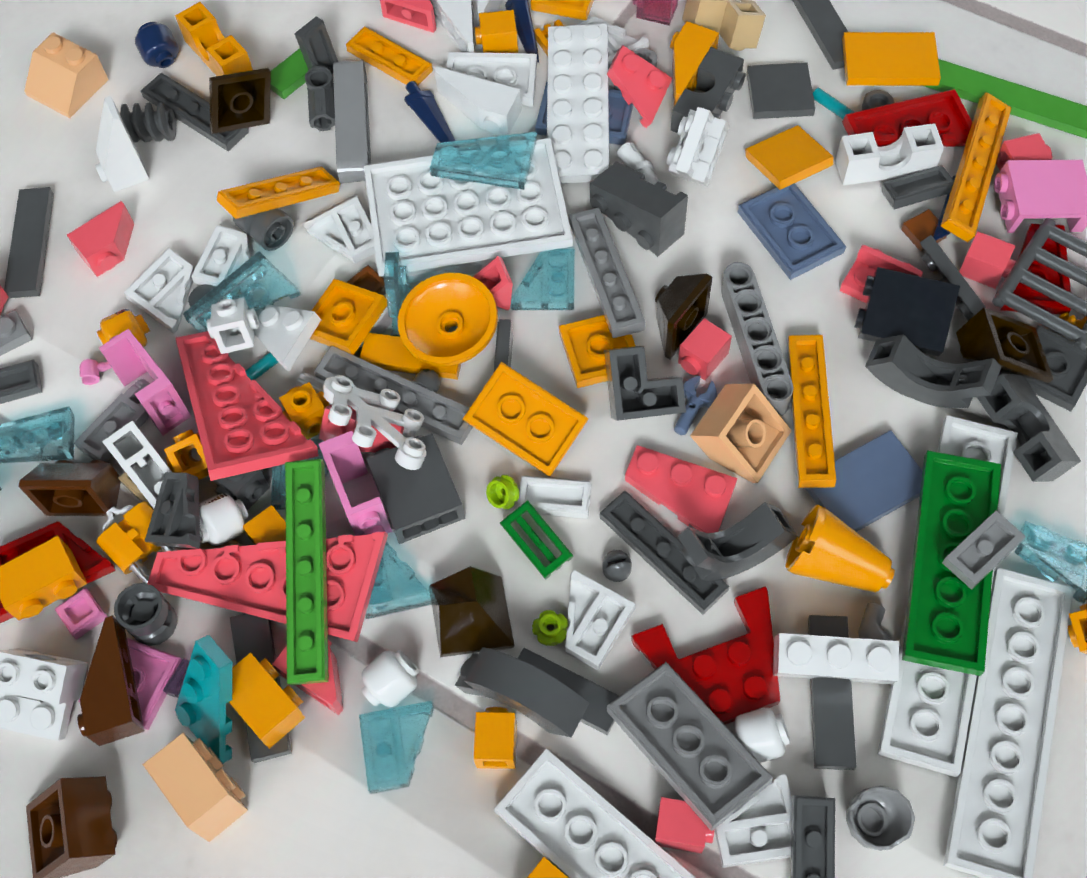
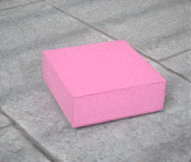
[55,587,107,640]

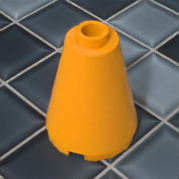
[785,504,895,593]

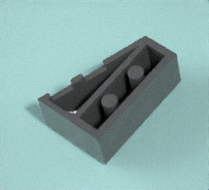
[590,161,688,257]

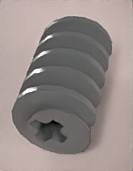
[120,102,176,143]

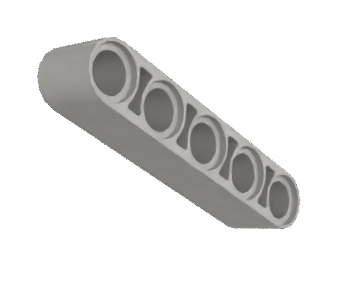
[333,59,371,184]
[721,262,794,416]

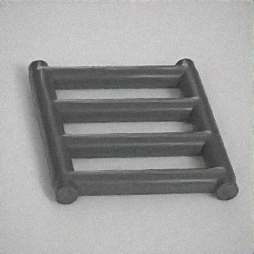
[992,218,1087,350]

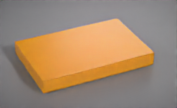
[842,32,941,86]
[463,362,589,477]

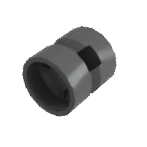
[233,208,294,251]
[114,583,177,646]

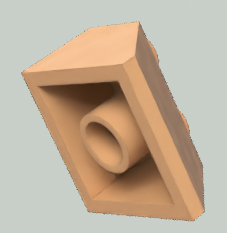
[24,32,109,118]
[690,383,792,483]

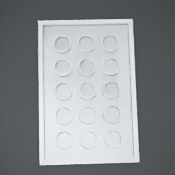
[364,138,573,277]

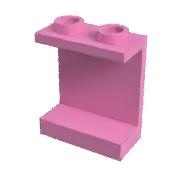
[994,160,1087,233]
[99,329,191,436]
[318,431,392,536]

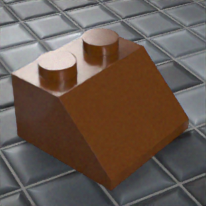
[18,460,121,516]
[26,776,117,878]

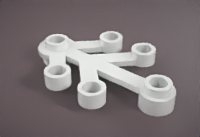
[323,375,427,470]

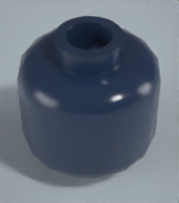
[135,22,179,68]

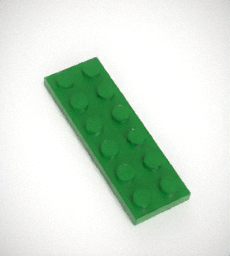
[902,450,1001,676]

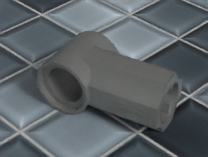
[305,66,335,131]

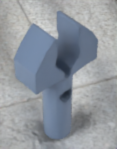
[674,376,717,435]

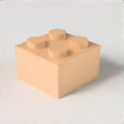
[142,733,248,842]

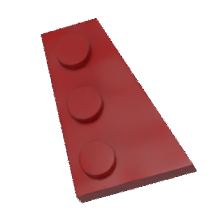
[1000,224,1071,315]

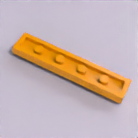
[788,335,836,488]

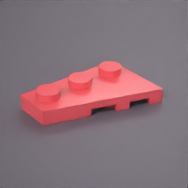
[625,445,737,533]

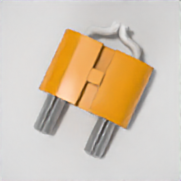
[96,501,181,584]

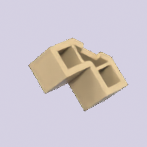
[682,0,766,51]

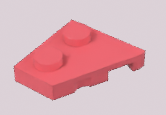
[607,45,672,128]

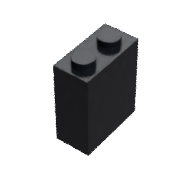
[854,267,960,356]

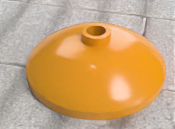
[398,273,498,366]

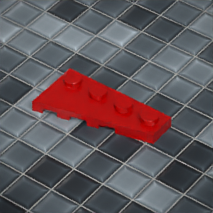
[842,89,972,147]

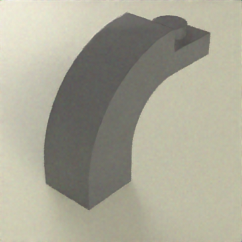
[865,334,1001,408]
[677,502,799,581]
[455,647,589,738]

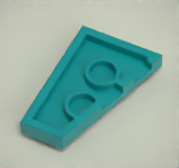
[175,635,233,763]

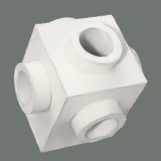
[207,297,259,354]

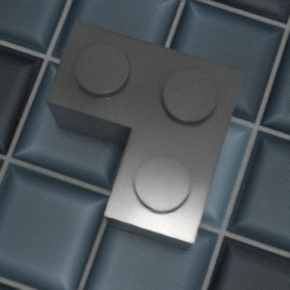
[604,346,686,421]

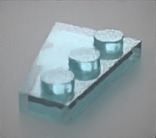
[430,132,537,190]
[183,251,301,333]
[0,406,75,463]

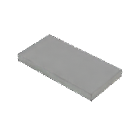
[607,662,773,831]

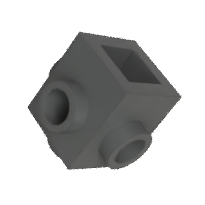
[214,469,270,511]

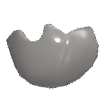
[846,786,915,851]

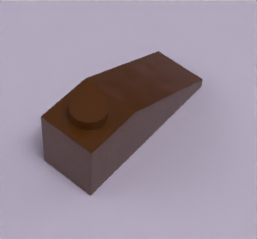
[77,615,145,746]

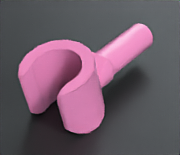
[80,359,112,385]

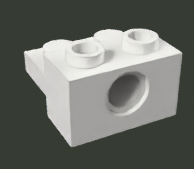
[667,107,730,187]
[0,648,88,741]

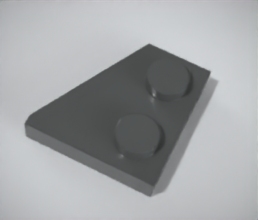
[145,472,201,549]

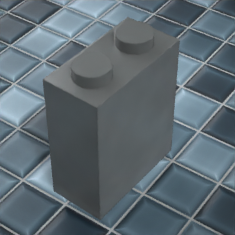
[366,434,465,544]

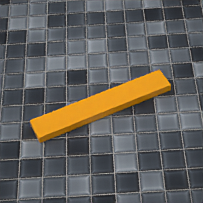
[941,92,1011,243]

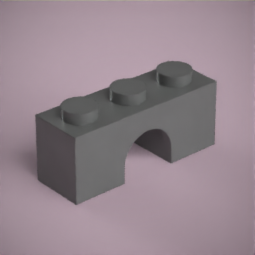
[671,47,746,133]
[977,373,1081,482]

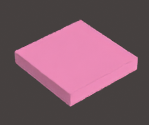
[78,638,184,730]

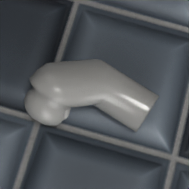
[858,603,892,641]

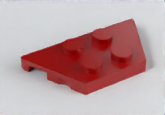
[0,521,116,623]

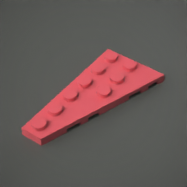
[175,331,319,481]
[147,531,388,642]

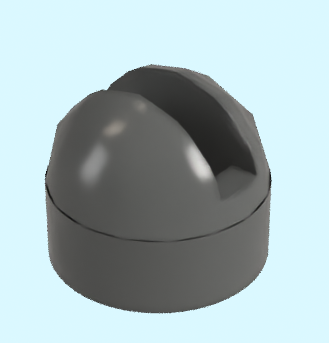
[412,369,441,393]
[602,550,632,582]

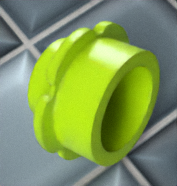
[486,475,519,509]
[532,610,569,646]

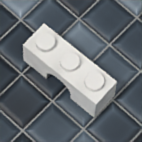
[835,123,944,185]
[773,633,899,684]

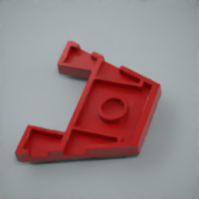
[631,586,780,725]

